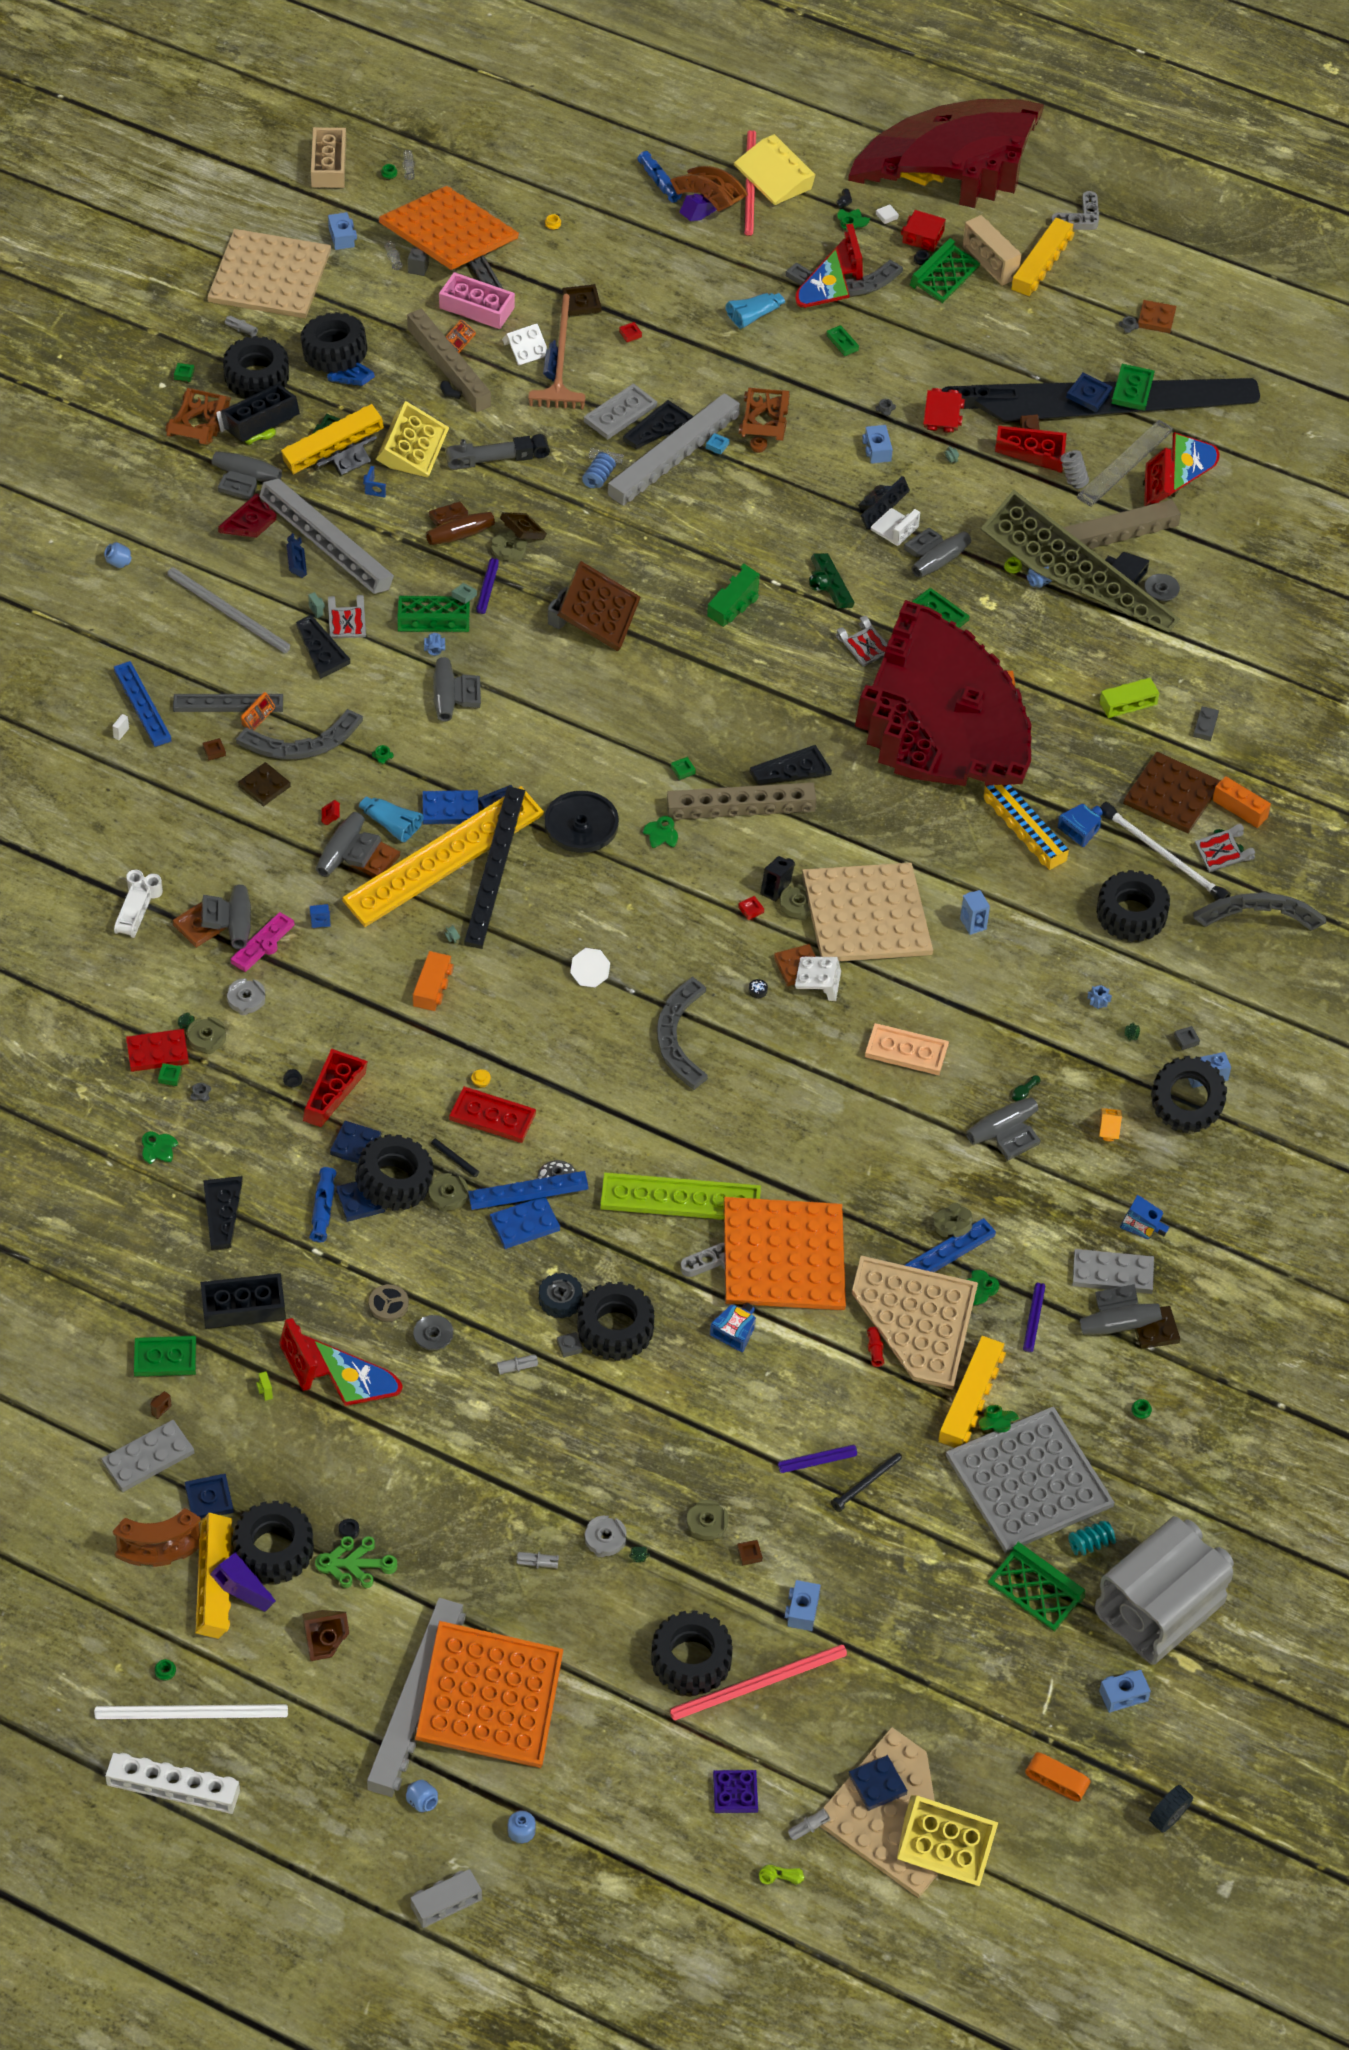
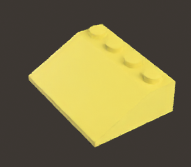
[734,134,816,205]
[376,401,449,478]
[897,1795,998,1886]

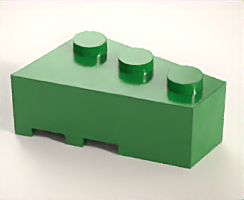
[707,563,760,627]

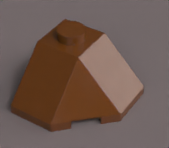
[302,1610,349,1661]

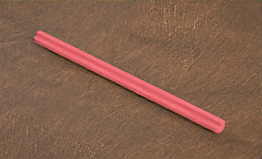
[744,130,756,236]
[670,1644,847,1720]

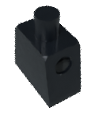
[1105,552,1150,585]
[760,856,795,902]

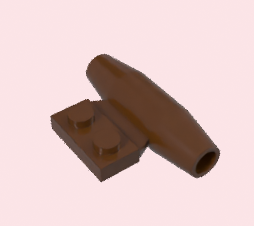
[426,501,495,545]

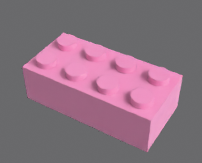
[439,272,515,329]

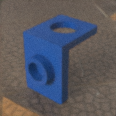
[363,466,386,498]
[310,904,331,928]

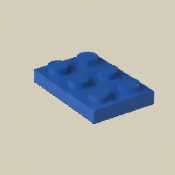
[423,790,479,824]
[490,1197,560,1249]

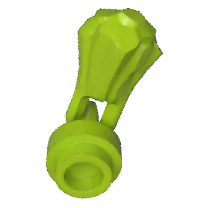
[759,1865,805,1885]

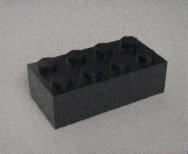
[220,383,300,442]
[200,1273,286,1329]

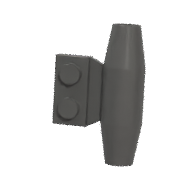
[212,452,282,500]
[904,528,971,578]
[433,657,481,722]
[316,812,381,877]
[201,885,251,949]
[966,1097,1041,1161]
[1080,1284,1162,1335]

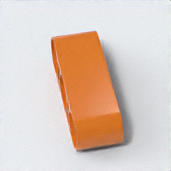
[1025,1752,1091,1802]

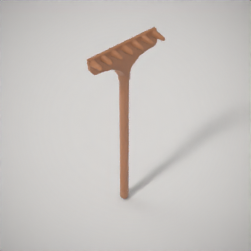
[528,294,585,409]

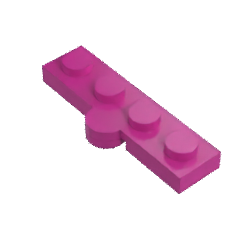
[230,912,295,972]

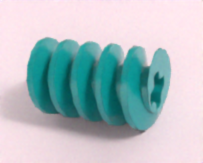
[1068,1520,1116,1556]

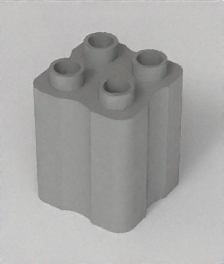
[1095,1516,1234,1665]

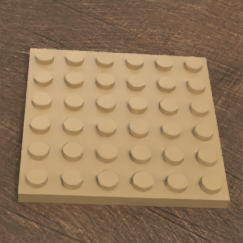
[208,229,331,319]
[802,863,933,961]

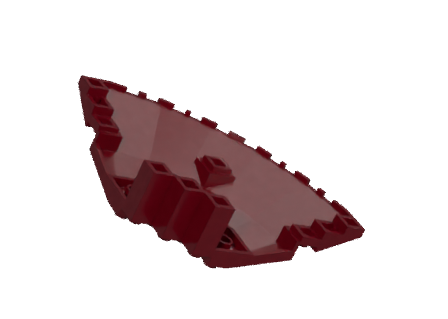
[848,99,1044,208]
[855,600,1032,786]

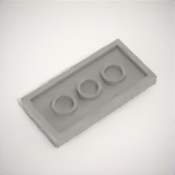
[584,383,657,440]
[1072,1249,1154,1294]
[101,1420,195,1492]

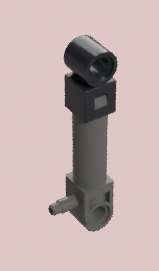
[445,434,550,470]

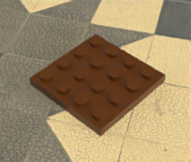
[557,561,641,652]
[1123,752,1221,834]

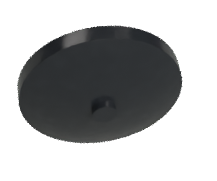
[544,791,619,853]

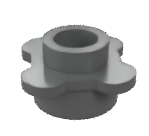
[1119,316,1139,333]
[876,399,896,416]
[190,1082,211,1102]

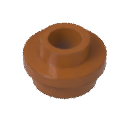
[750,437,767,453]

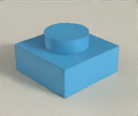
[706,433,729,455]

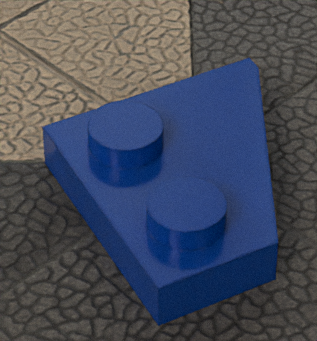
[327,363,375,386]

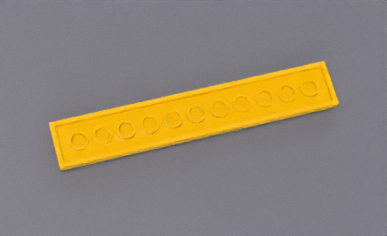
[342,786,544,927]

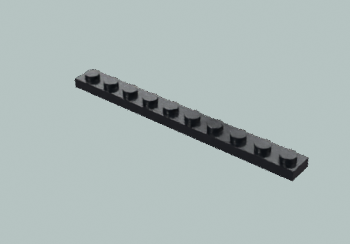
[464,786,525,949]

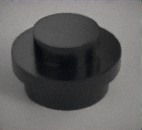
[914,250,930,266]
[283,1069,303,1087]

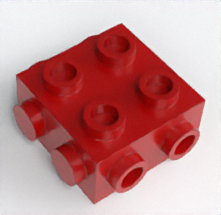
[901,210,946,252]
[923,388,965,433]

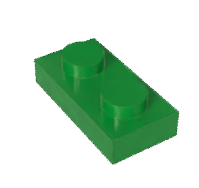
[826,325,859,356]

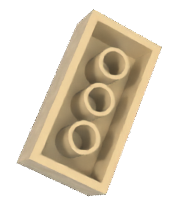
[311,127,346,188]
[963,215,1021,286]

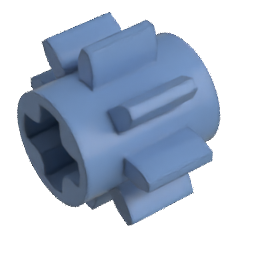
[424,633,445,656]
[1087,985,1112,1009]

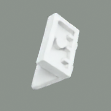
[502,324,547,366]
[871,508,920,546]
[795,957,841,1001]

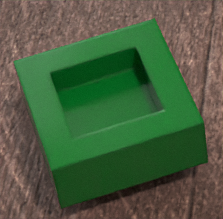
[174,363,195,382]
[671,757,696,780]
[158,1063,182,1086]

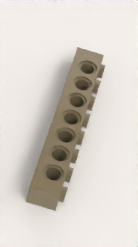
[667,783,816,820]

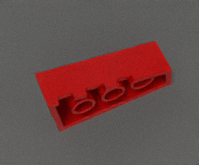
[995,426,1067,473]
[303,1048,368,1127]

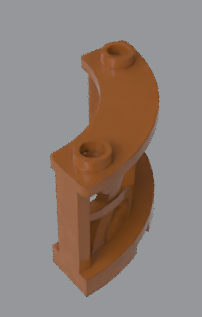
[670,166,748,212]
[739,387,790,441]
[166,388,231,445]
[113,1508,201,1567]

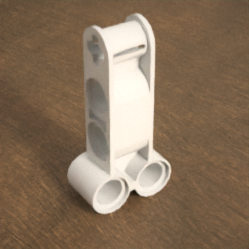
[114,870,163,938]

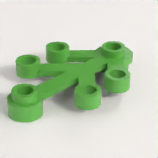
[315,1536,397,1588]

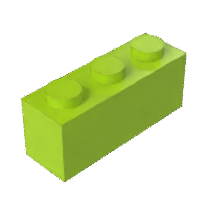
[1099,677,1159,718]

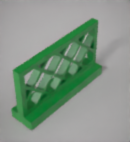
[910,238,981,303]
[397,596,470,632]
[988,1541,1085,1632]

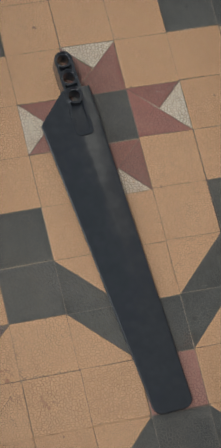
[942,378,1260,422]

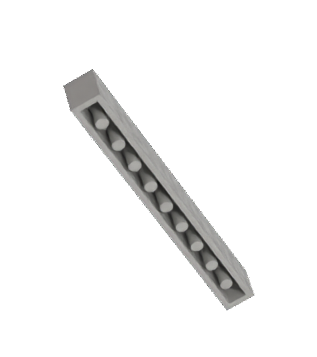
[608,393,740,506]
[259,479,394,594]
[367,1598,466,1797]

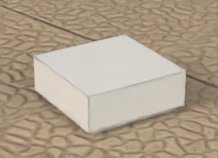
[876,205,899,224]
[112,714,129,740]

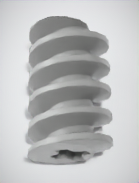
[1060,450,1089,489]

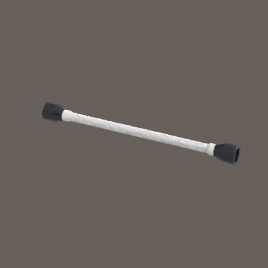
[1100,801,1231,901]

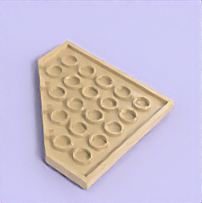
[852,1256,978,1390]
[820,1727,939,1898]

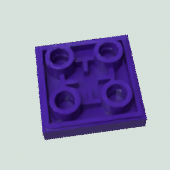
[713,1770,758,1813]

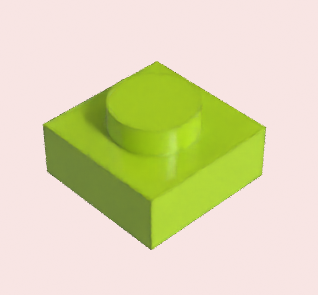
[256,1372,273,1401]

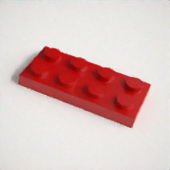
[449,1086,536,1143]

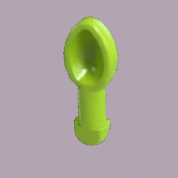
[245,428,276,445]

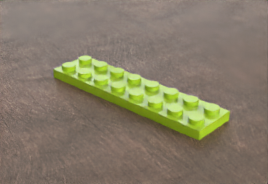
[600,1172,761,1220]

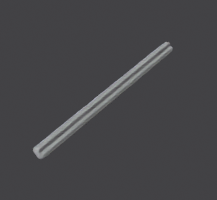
[168,567,290,653]

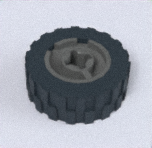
[539,1273,583,1318]
[1149,1785,1194,1833]

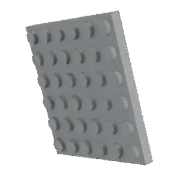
[946,1406,1115,1553]

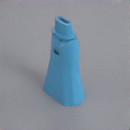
[725,293,785,329]
[359,797,424,843]

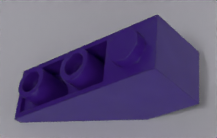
[679,194,716,221]
[210,1553,276,1612]

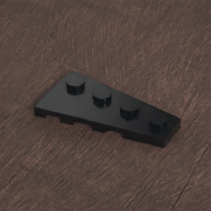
[623,400,694,449]
[296,615,351,679]
[750,745,832,785]
[203,1176,243,1250]

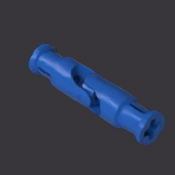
[637,151,682,203]
[309,1167,337,1242]

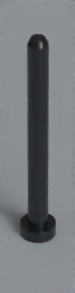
[831,1453,902,1512]

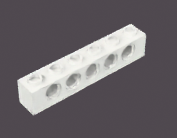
[105,1753,240,1814]

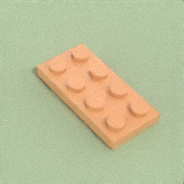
[865,1023,949,1075]

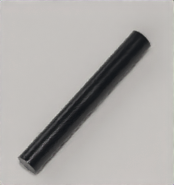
[431,1138,479,1177]

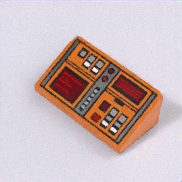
[446,320,476,353]
[241,692,275,731]

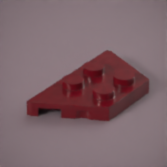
[218,493,277,538]

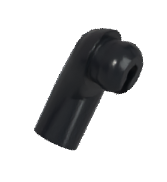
[836,188,852,208]
[440,381,462,399]

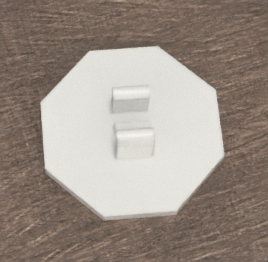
[570,948,610,988]

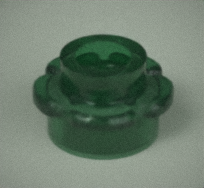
[178,1012,195,1031]
[1124,1023,1140,1041]
[629,1547,650,1563]

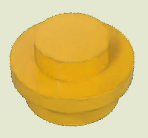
[545,214,561,230]
[471,1069,491,1088]

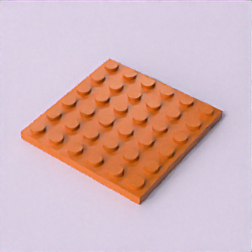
[379,186,519,270]
[724,1197,846,1310]
[415,1621,564,1768]

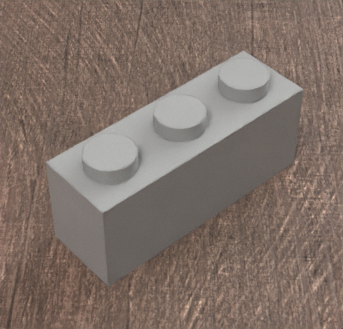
[410,1869,482,1928]

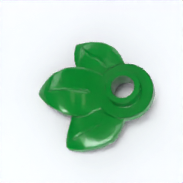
[837,209,870,231]
[643,816,678,848]
[142,1131,179,1164]
[966,1270,1000,1306]
[979,1405,1019,1433]

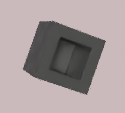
[408,247,429,276]

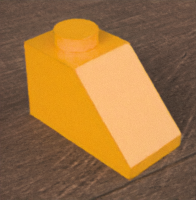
[1099,1108,1122,1141]

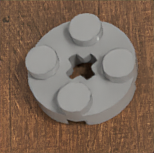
[227,978,265,1015]
[585,1515,626,1557]

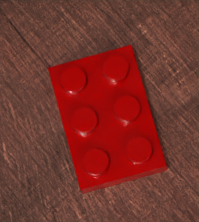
[126,1029,189,1072]

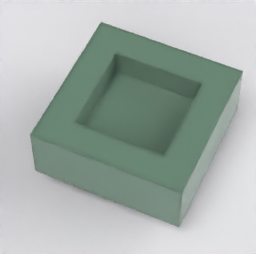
[452,583,477,604]
[308,592,325,618]

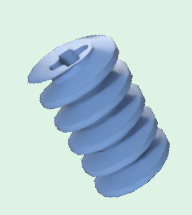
[582,452,616,488]

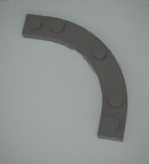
[786,260,903,296]
[236,709,363,759]
[1193,892,1326,931]
[657,977,708,1090]

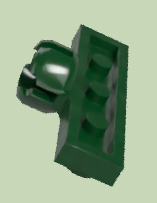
[809,553,855,608]

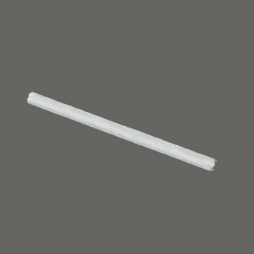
[94,1704,288,1719]

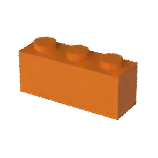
[1212,776,1271,828]
[413,951,454,1011]

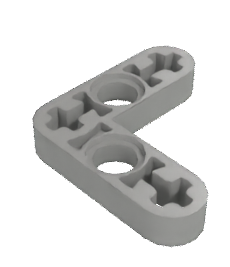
[1051,191,1099,230]
[681,1242,725,1277]

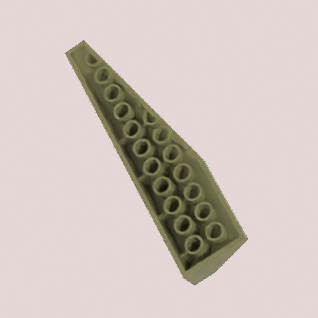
[980,490,1180,633]

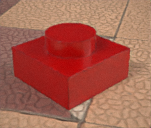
[619,322,642,342]
[321,800,340,825]
[738,896,764,920]

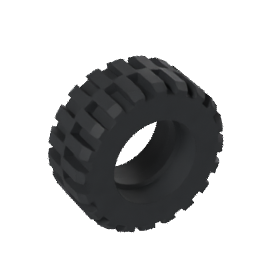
[301,312,368,373]
[223,336,289,399]
[1096,870,1170,942]
[1151,1056,1227,1133]
[355,1134,434,1211]
[577,1282,655,1361]
[233,1501,314,1584]
[651,1610,733,1696]

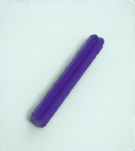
[476,558,499,614]
[1023,1282,1046,1352]
[778,1444,857,1473]

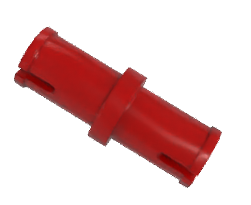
[867,1327,885,1367]

